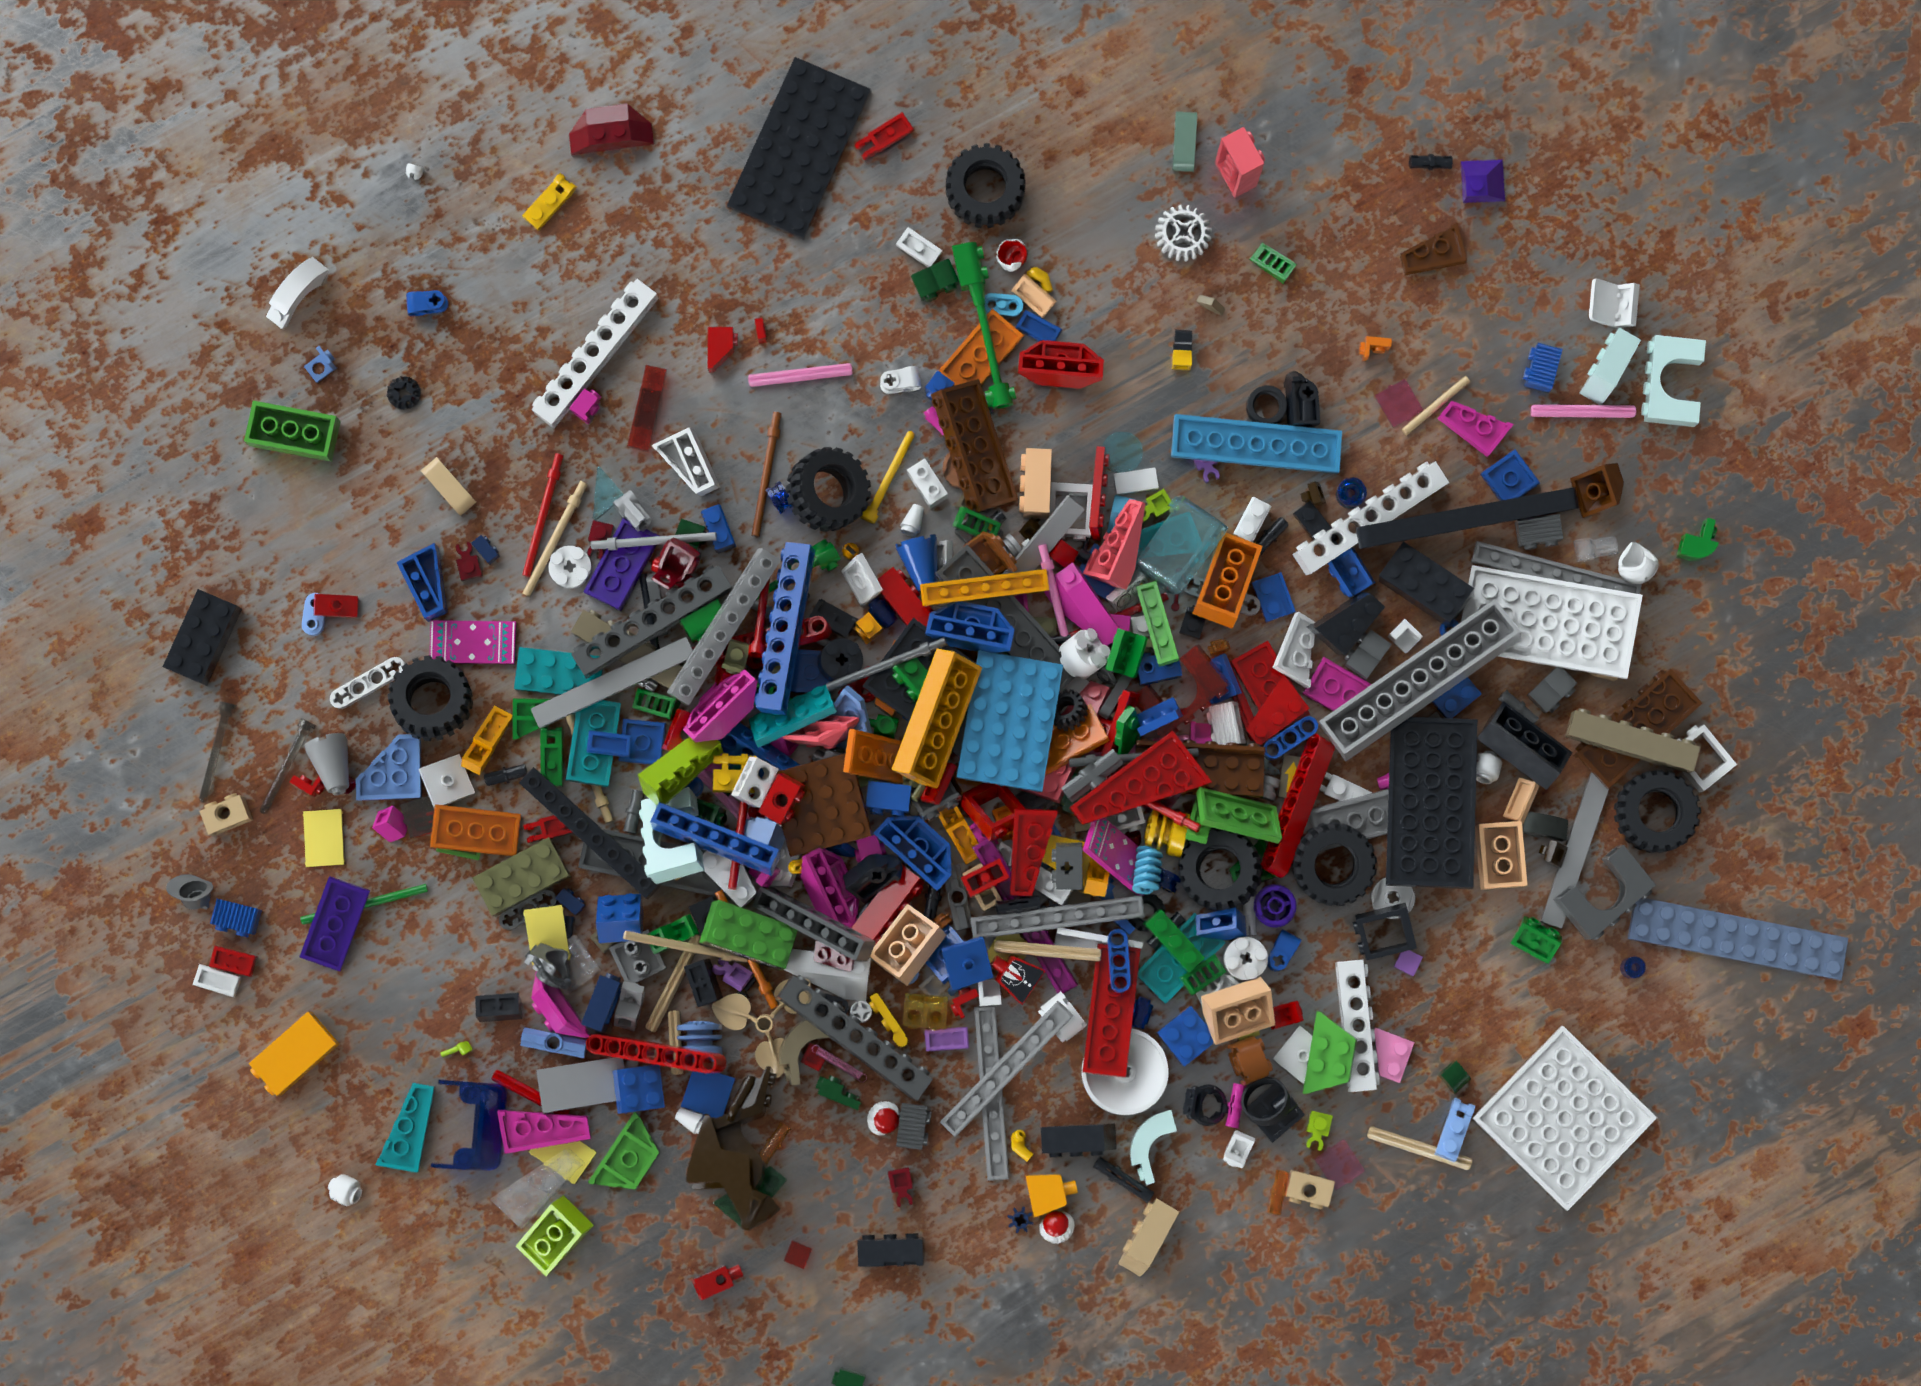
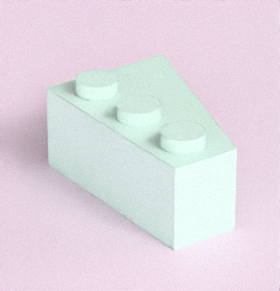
[1579,327,1641,405]

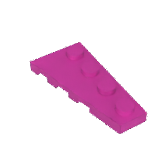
[497,1110,591,1154]

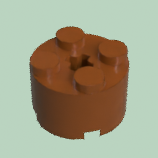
[1227,1036,1273,1085]

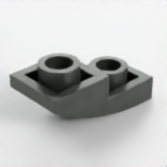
[1522,812,1568,842]

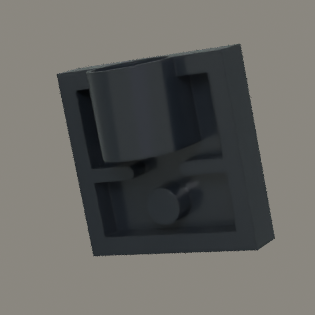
[1247,1085,1305,1143]

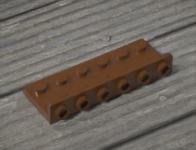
[931,379,1019,513]
[1573,668,1702,789]
[1135,738,1266,798]

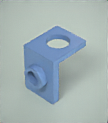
[304,346,337,383]

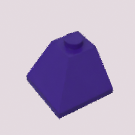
[1460,160,1505,203]

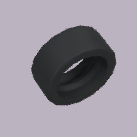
[1246,385,1287,424]

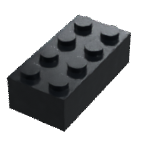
[1379,541,1474,628]
[162,589,242,686]
[1477,701,1573,790]

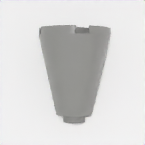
[305,733,349,795]

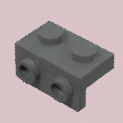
[911,781,961,821]

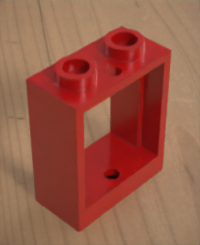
[961,783,1025,842]

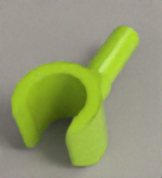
[441,1041,473,1057]

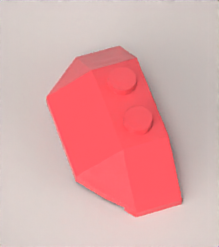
[783,715,859,749]

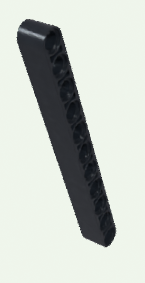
[1355,487,1580,549]

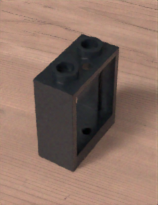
[1352,903,1417,960]

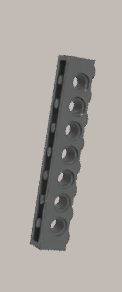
[571,565,732,679]
[776,975,933,1101]

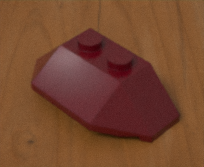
[569,103,654,155]

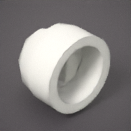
[406,164,424,180]

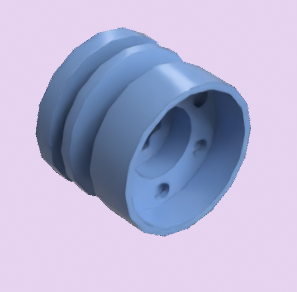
[677,1021,723,1062]

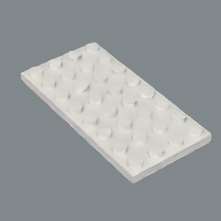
[1461,565,1643,679]

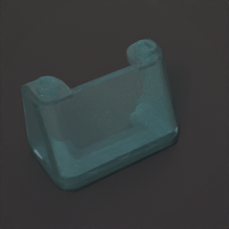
[1135,495,1228,594]

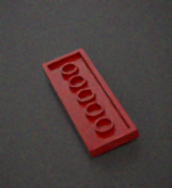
[1082,943,1141,1078]

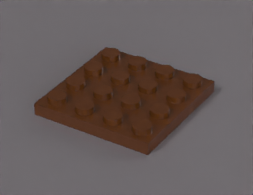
[776,753,873,857]

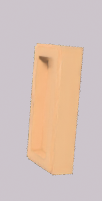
[1011,274,1057,318]
[1503,777,1540,824]

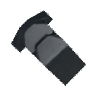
[1283,371,1321,428]
[843,854,903,903]

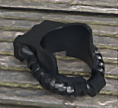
[1183,1084,1229,1126]

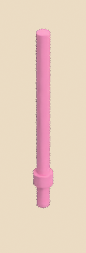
[1038,544,1069,637]

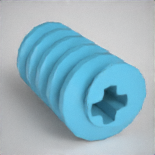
[1132,846,1163,894]

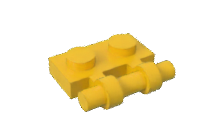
[713,753,757,793]

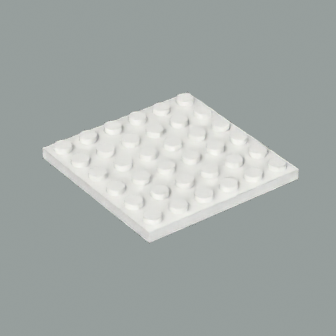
[1472,1026,1657,1211]

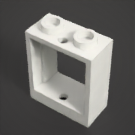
[1049,482,1093,541]
[1677,725,1737,793]

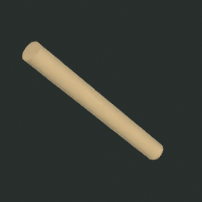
[1401,376,1470,436]

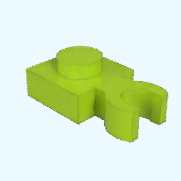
[1143,489,1175,522]
[1306,1110,1333,1151]

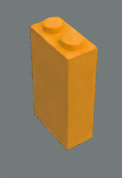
[249,1011,340,1096]

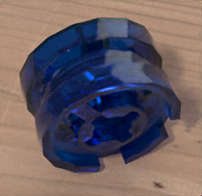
[1336,477,1367,509]
[765,481,793,515]
[1156,867,1181,894]

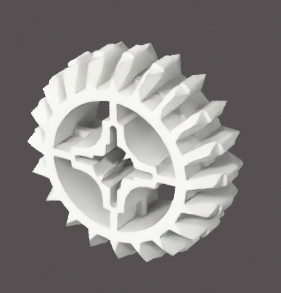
[1155,205,1212,261]

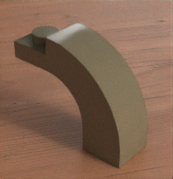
[779,1016,830,1085]

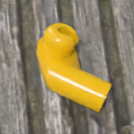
[1026,267,1053,293]
[788,852,809,874]
[1011,1129,1033,1162]

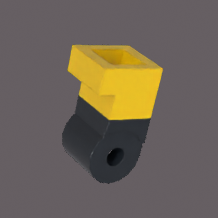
[1172,329,1192,370]

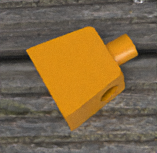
[1025,1174,1078,1217]

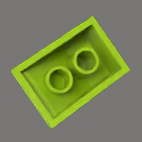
[516,1195,594,1276]

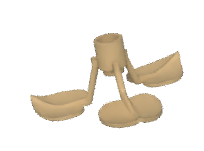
[712,979,811,1078]

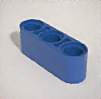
[1263,716,1318,761]
[1107,929,1131,993]

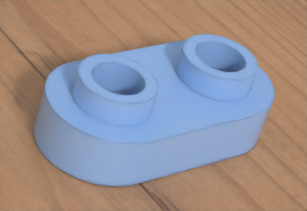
[301,593,326,636]

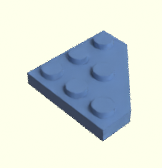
[832,686,872,750]
[356,734,422,801]

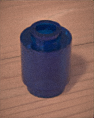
[868,597,898,630]
[1620,956,1646,979]
[1132,996,1154,1030]

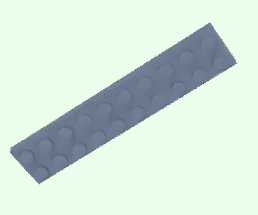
[1627,898,1848,980]

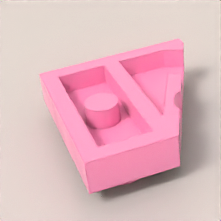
[1374,1028,1414,1083]

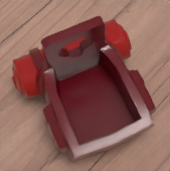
[651,537,700,590]

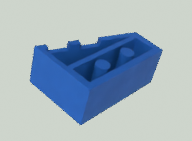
[397,543,448,622]

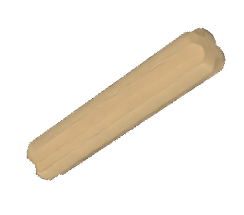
[668,1010,683,1075]

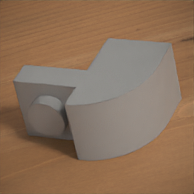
[614,981,646,1031]

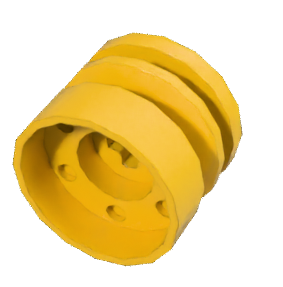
[1144,810,1190,858]

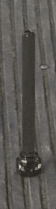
[199,701,237,803]
[260,718,317,814]

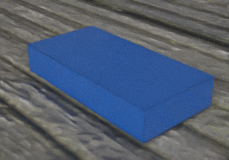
[1015,309,1062,342]
[586,730,632,758]

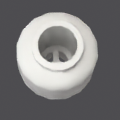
[1476,751,1502,784]
[328,1174,362,1206]

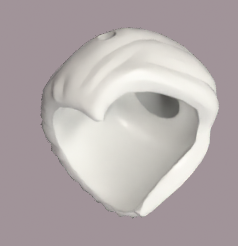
[1618,542,1659,584]

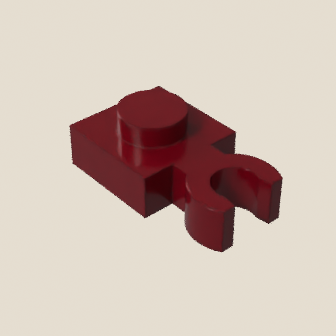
[587,520,614,560]
[456,542,483,581]
[888,1167,913,1207]

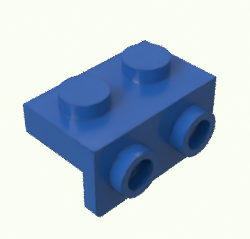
[1327,547,1375,598]

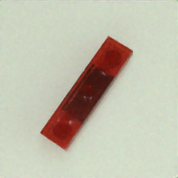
[627,365,667,452]

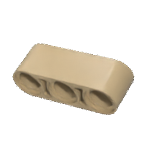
[421,457,477,516]

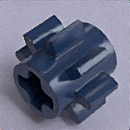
[1007,1206,1034,1233]

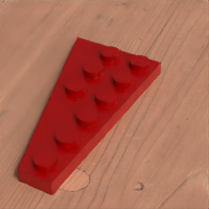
[1070,731,1212,825]

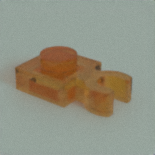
[1206,639,1230,657]

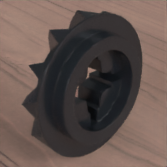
[387,376,421,410]

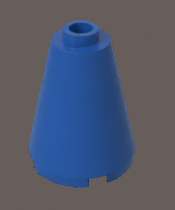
[895,534,938,592]

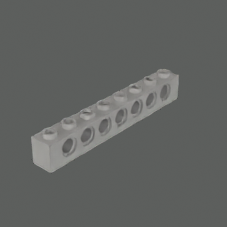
[667,548,781,705]

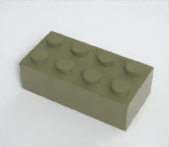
[472,837,572,917]

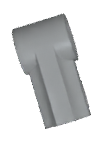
[612,490,652,532]

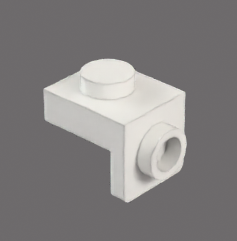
[1223,1130,1255,1168]

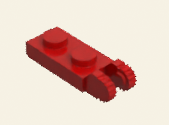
[855,112,914,160]
[523,808,581,843]

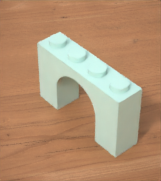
[1641,335,1706,427]
[639,787,704,884]

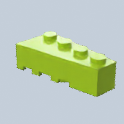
[638,737,723,805]

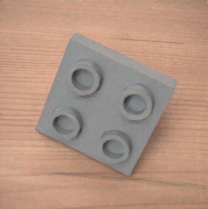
[609,930,667,983]

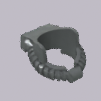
[524,943,572,990]

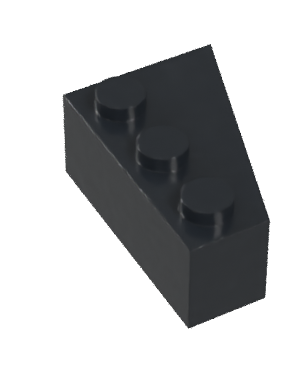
[1307,592,1385,656]
[1041,1123,1117,1157]
[857,1233,924,1267]

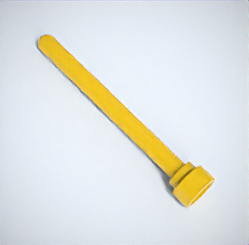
[860,431,915,524]

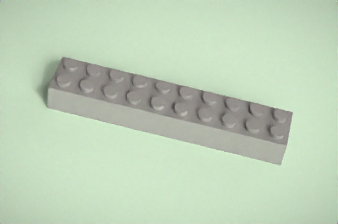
[1319,599,1521,761]

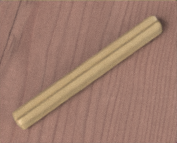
[645,935,701,1032]
[994,940,1101,961]
[1367,1126,1472,1170]

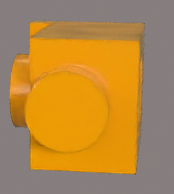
[853,612,883,645]

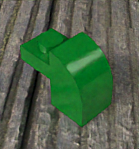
[1676,518,1719,561]
[646,914,699,955]

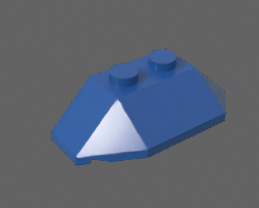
[925,602,1015,653]
[874,816,952,891]

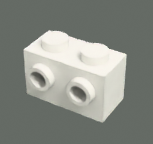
[1106,806,1146,832]

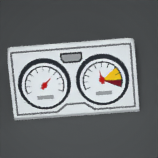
[1106,569,1148,612]

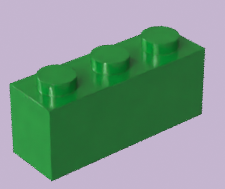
[1143,909,1205,972]

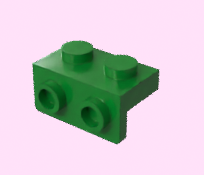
[1105,628,1148,678]

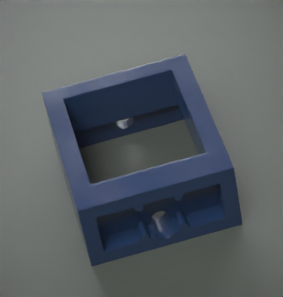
[581,973,623,1032]

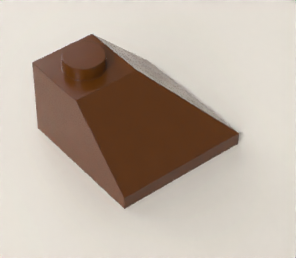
[1570,463,1624,518]

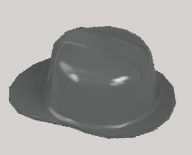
[166,874,214,910]

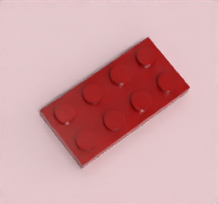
[1230,640,1310,732]

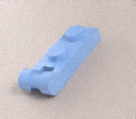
[1434,1098,1475,1163]

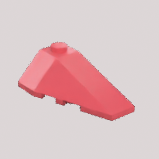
[1083,499,1145,590]

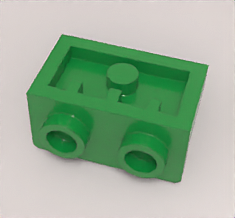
[892,658,928,701]
[1510,916,1562,964]

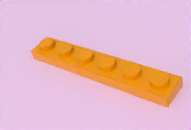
[920,569,1049,606]

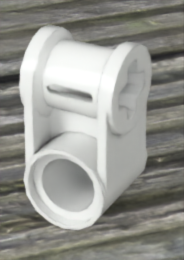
[880,366,922,394]

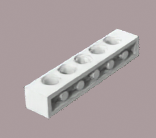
[1335,960,1380,1092]

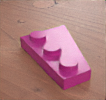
[1437,401,1514,457]

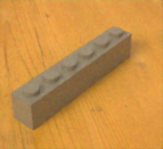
[571,610,685,689]
[1565,708,1700,774]

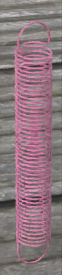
[812,1045,867,1082]

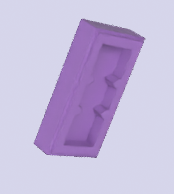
[925,1027,969,1052]

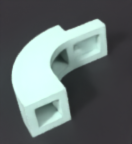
[1130,1110,1177,1185]

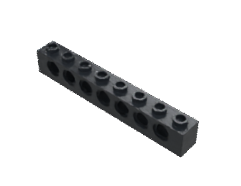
[519,767,662,900]

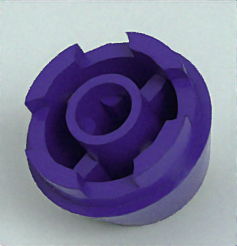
[1254,884,1297,928]

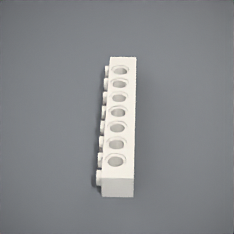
[532,279,659,429]
[1292,461,1449,576]

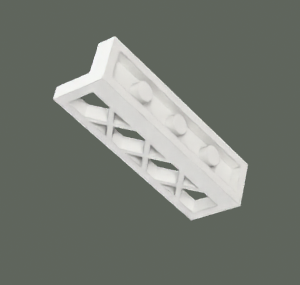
[1054,928,1143,949]

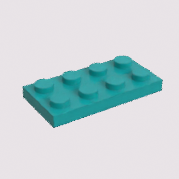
[514,647,603,695]
[749,684,837,748]
[565,700,621,787]
[1138,913,1226,1004]

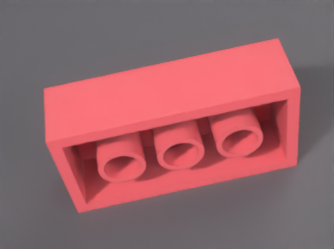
[1215,127,1265,198]

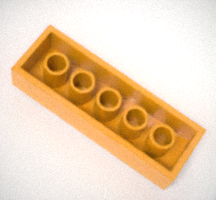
[892,649,982,788]

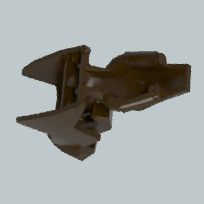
[686,1066,780,1231]

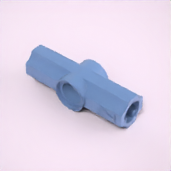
[520,1027,587,1058]

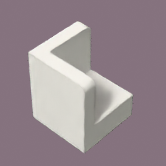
[1387,619,1423,653]
[978,979,1001,1007]

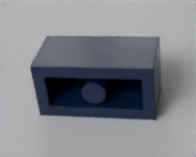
[471,535,500,565]
[555,888,585,916]

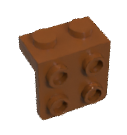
[963,531,1018,575]

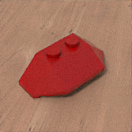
[1018,340,1104,389]

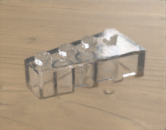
[490,1148,585,1229]

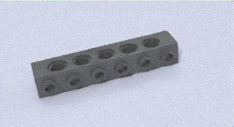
[753,886,876,961]

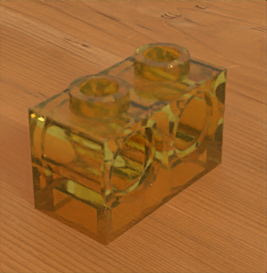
[903,993,948,1030]

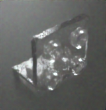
[553,935,602,995]

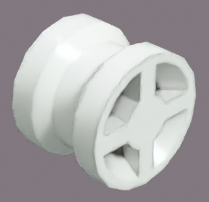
[850,1001,872,1023]

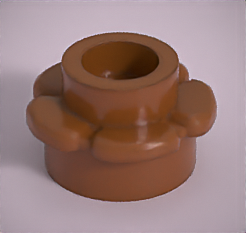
[933,912,953,929]

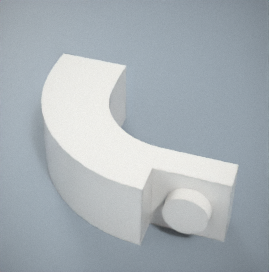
[266,257,329,329]

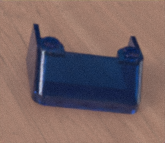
[430,1080,507,1171]

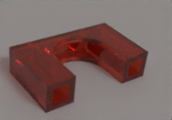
[1136,644,1231,739]

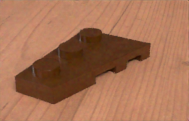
[1400,223,1467,276]

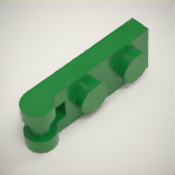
[540,727,563,787]

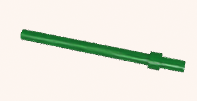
[300,884,428,925]

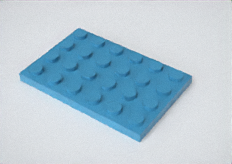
[957,650,1063,792]

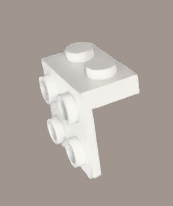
[1589,279,1640,328]

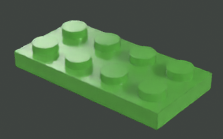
[1196,787,1282,844]

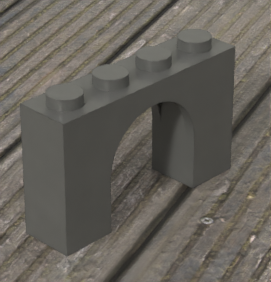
[1553,845,1656,940]

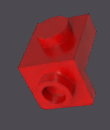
[950,986,979,1019]
[1271,1001,1304,1030]

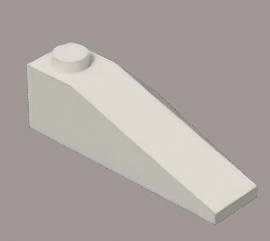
[783,949,871,1002]

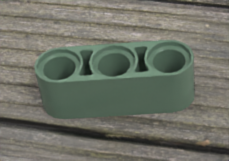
[1172,111,1197,172]

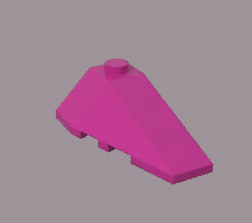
[1044,563,1119,646]

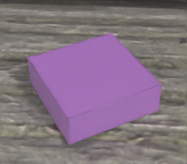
[1393,950,1423,976]

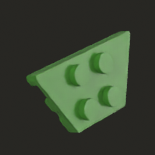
[1303,1011,1357,1094]
[588,1112,660,1189]

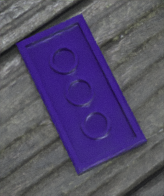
[583,518,659,611]
[299,876,370,971]

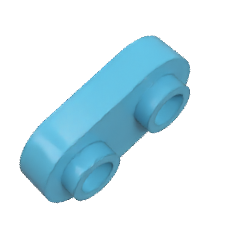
[985,293,1023,317]

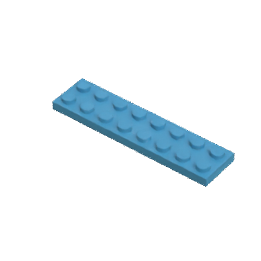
[1171,414,1342,474]

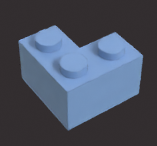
[744,816,785,852]

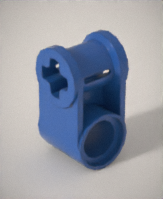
[406,290,449,316]
[1267,929,1302,972]

